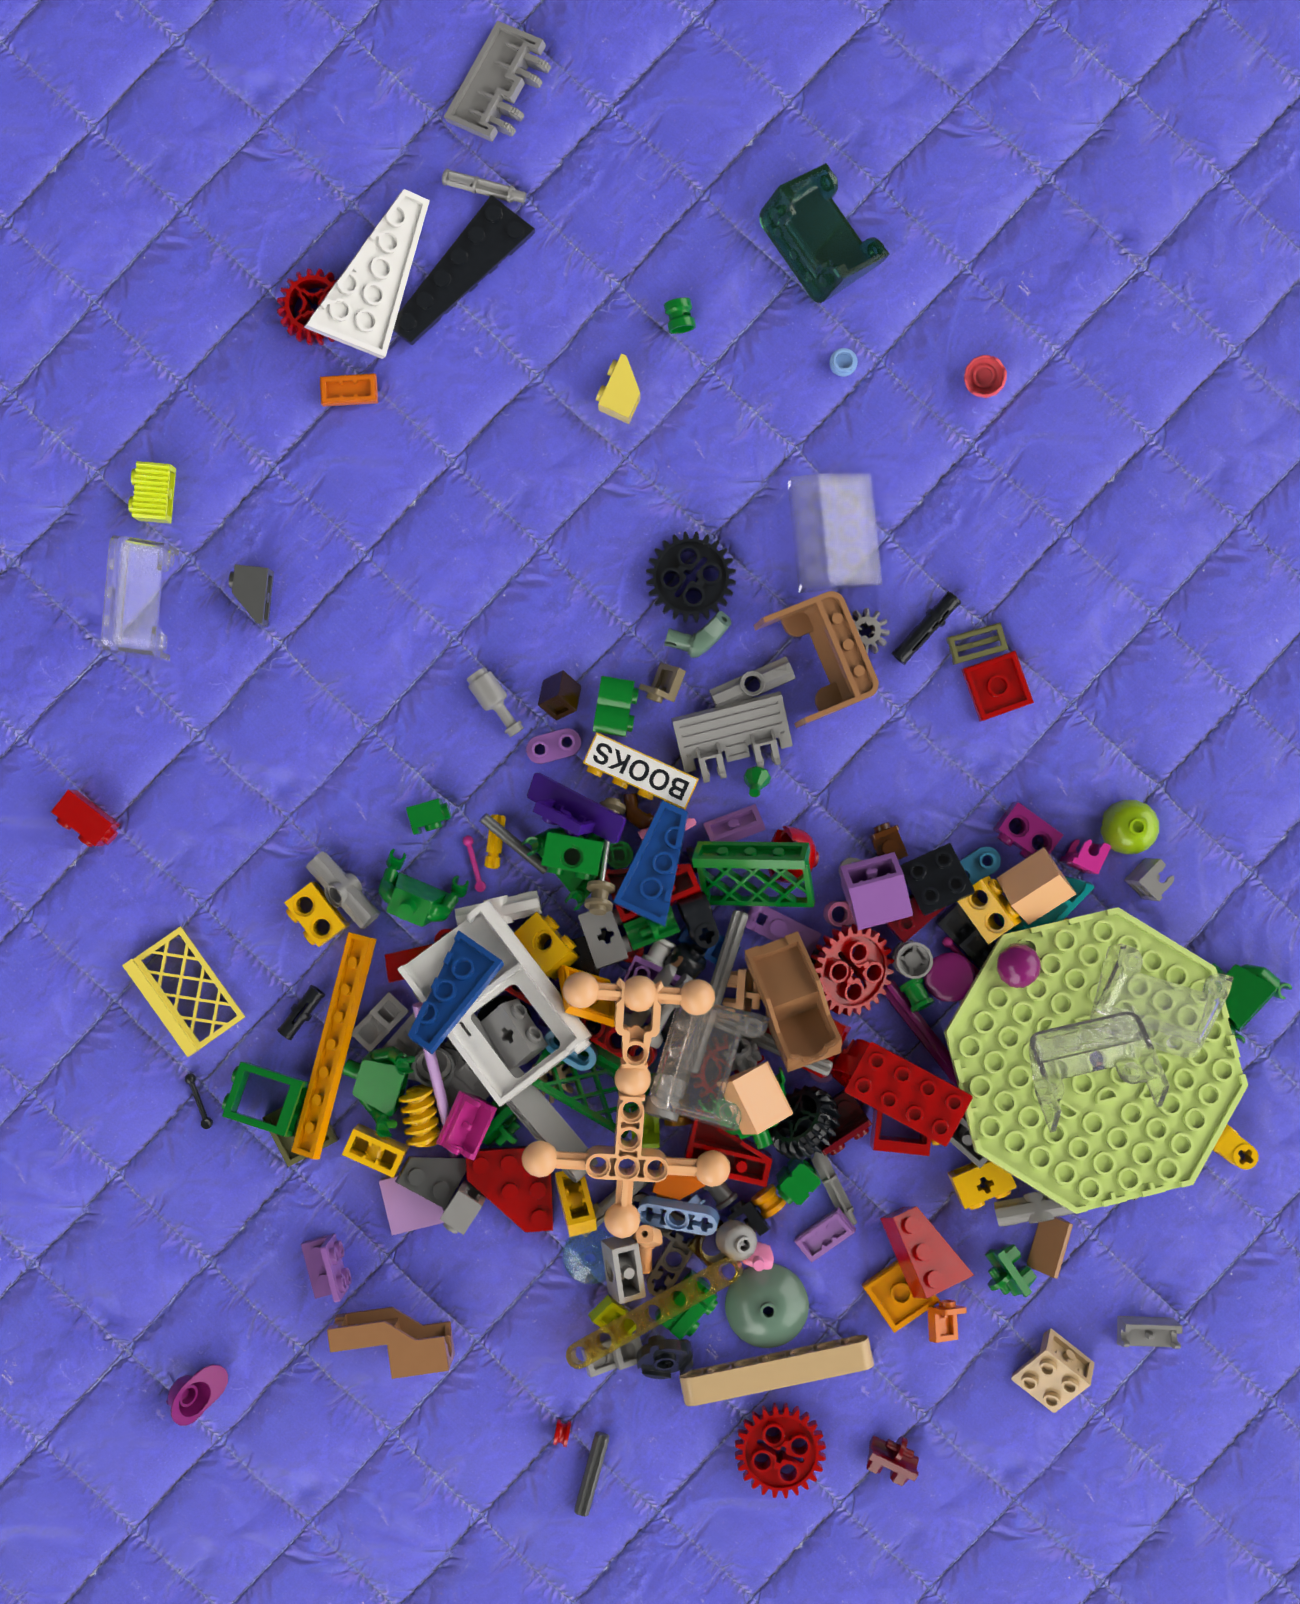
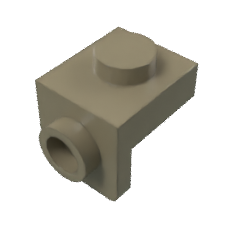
[638,662,686,704]

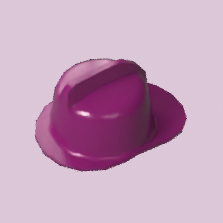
[166,1365,228,1426]

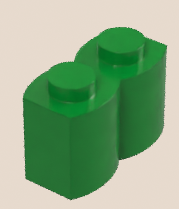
[593,676,639,737]

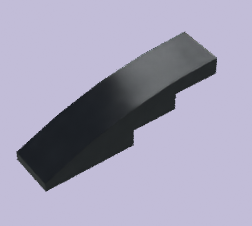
[935,903,996,969]

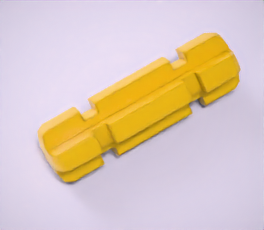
[484,814,506,869]

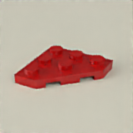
[466,1146,553,1233]

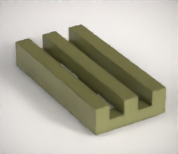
[946,622,1008,665]

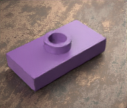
[794,1207,856,1263]

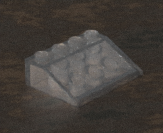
[788,474,882,593]

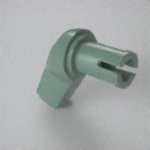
[664,611,731,658]

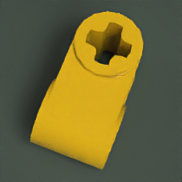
[1213,1124,1259,1170]

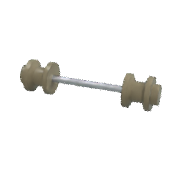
[584,797,626,915]

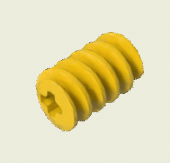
[399,1084,440,1147]

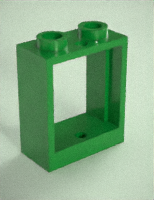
[222,1062,309,1137]

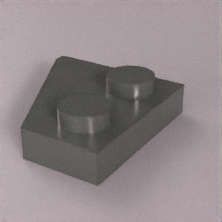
[395,1156,466,1209]

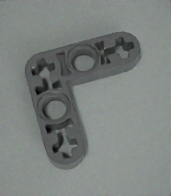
[632,1192,697,1297]

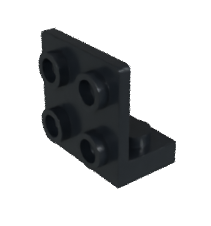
[900,843,975,916]

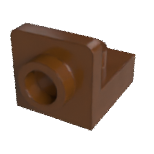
[869,822,908,860]

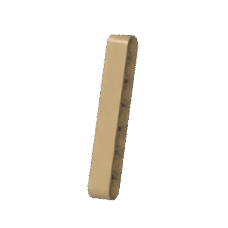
[679,1335,874,1406]

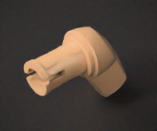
[632,1225,663,1274]

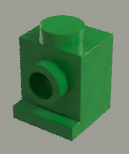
[406,798,452,835]

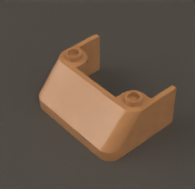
[753,591,879,728]

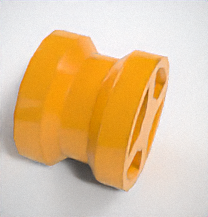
[751,1184,786,1219]

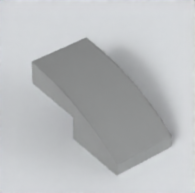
[352,992,409,1052]
[581,1333,642,1377]

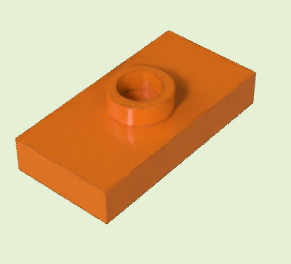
[320,374,378,407]

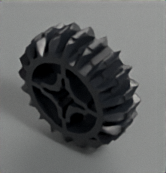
[768,1085,841,1161]

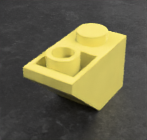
[596,353,640,424]

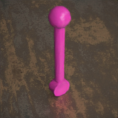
[463,835,486,892]
[942,937,980,978]

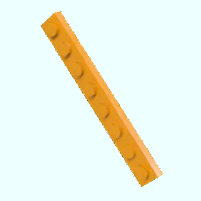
[291,932,377,1159]

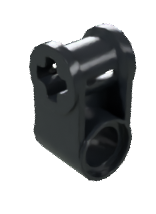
[677,891,719,948]

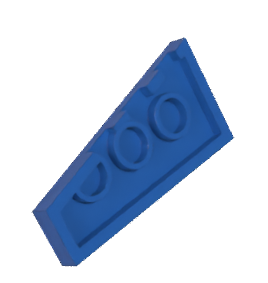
[613,800,688,927]
[408,930,504,1054]

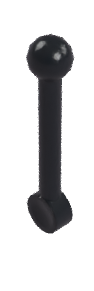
[185,1073,213,1129]

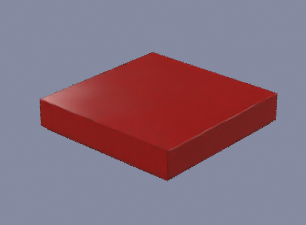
[961,650,1034,722]

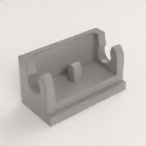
[1124,858,1174,901]
[1117,1316,1182,1349]

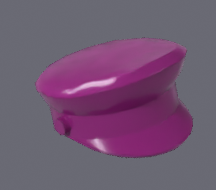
[924,953,975,1002]

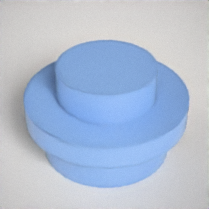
[829,348,858,377]

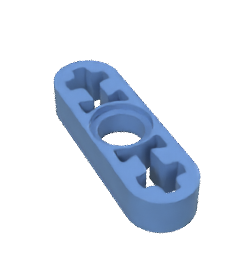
[637,1196,720,1236]

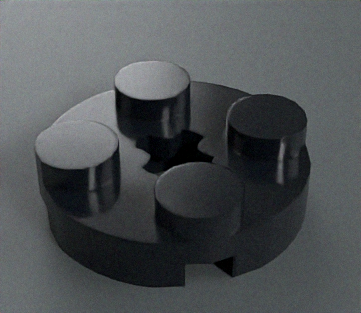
[636,1335,694,1379]

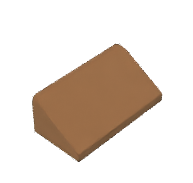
[1027,1217,1073,1279]

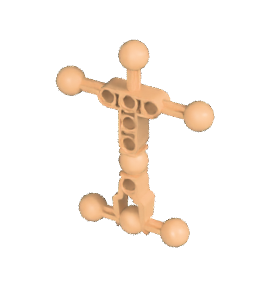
[522,972,731,1239]

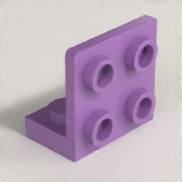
[301,1234,352,1303]

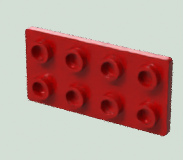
[845,1041,973,1146]

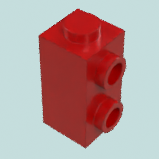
[51,789,120,847]

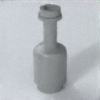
[466,667,524,738]

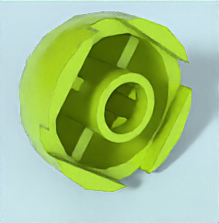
[1101,800,1159,854]

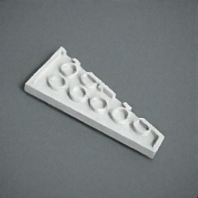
[304,189,430,359]

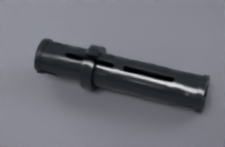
[891,591,961,665]

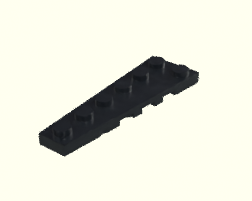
[393,195,535,345]

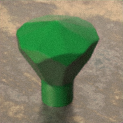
[743,766,771,797]

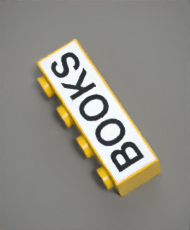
[583,732,699,810]

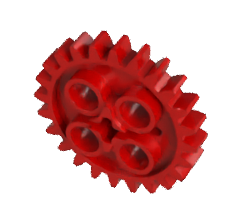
[811,923,894,1016]
[735,1403,826,1498]

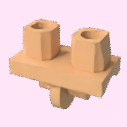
[722,968,761,1021]

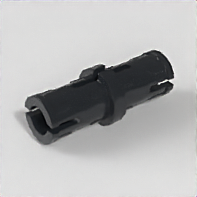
[277,985,325,1040]

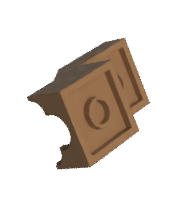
[745,931,842,1072]
[327,1307,455,1379]

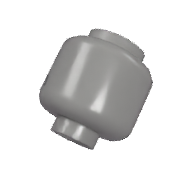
[715,1220,757,1261]

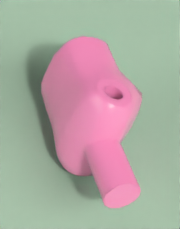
[741,1242,774,1271]

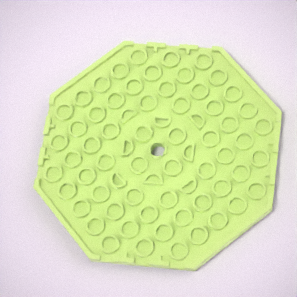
[944,907,1248,1214]

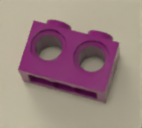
[993,802,1063,859]

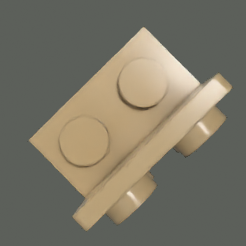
[1011,1328,1095,1413]

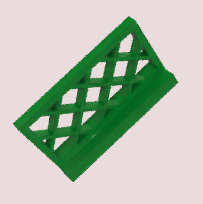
[692,841,815,907]
[531,1036,652,1138]

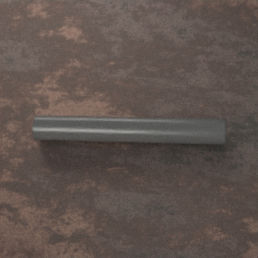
[479,813,547,874]

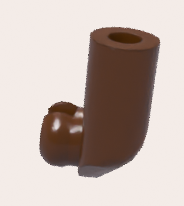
[623,793,654,829]

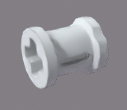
[642,938,677,968]

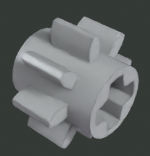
[724,1038,762,1072]

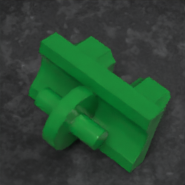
[623,906,680,951]
[482,1100,521,1146]
[985,1244,1037,1297]

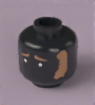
[665,943,706,980]

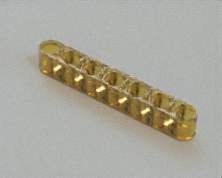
[566,1257,743,1369]

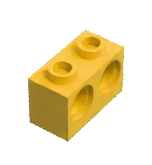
[957,876,1022,944]
[284,881,349,947]

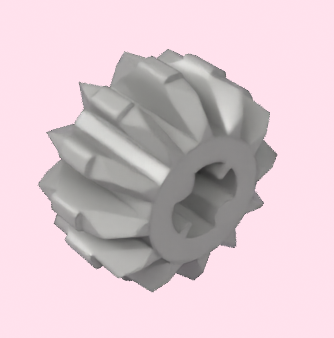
[852,608,890,654]

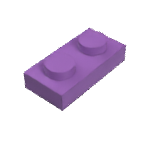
[703,804,766,842]

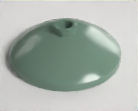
[725,1263,809,1348]

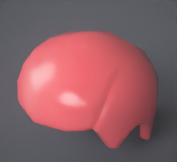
[964,355,1007,399]

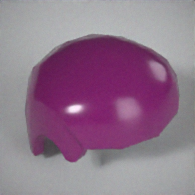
[997,943,1041,988]

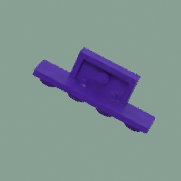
[527,773,626,844]

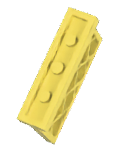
[122,926,246,1057]

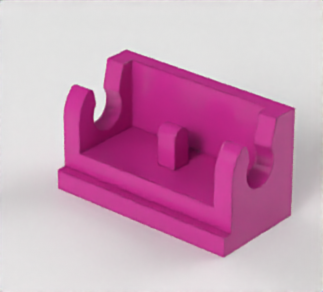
[1060,839,1111,874]
[436,1091,497,1160]

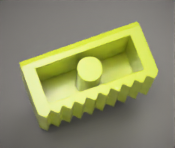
[128,461,176,524]

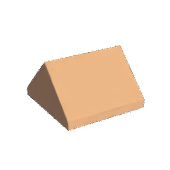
[996,847,1076,925]
[717,1061,793,1135]

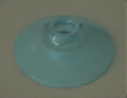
[563,1228,611,1284]

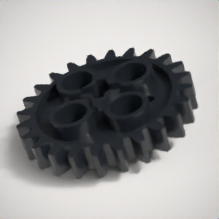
[646,532,736,623]

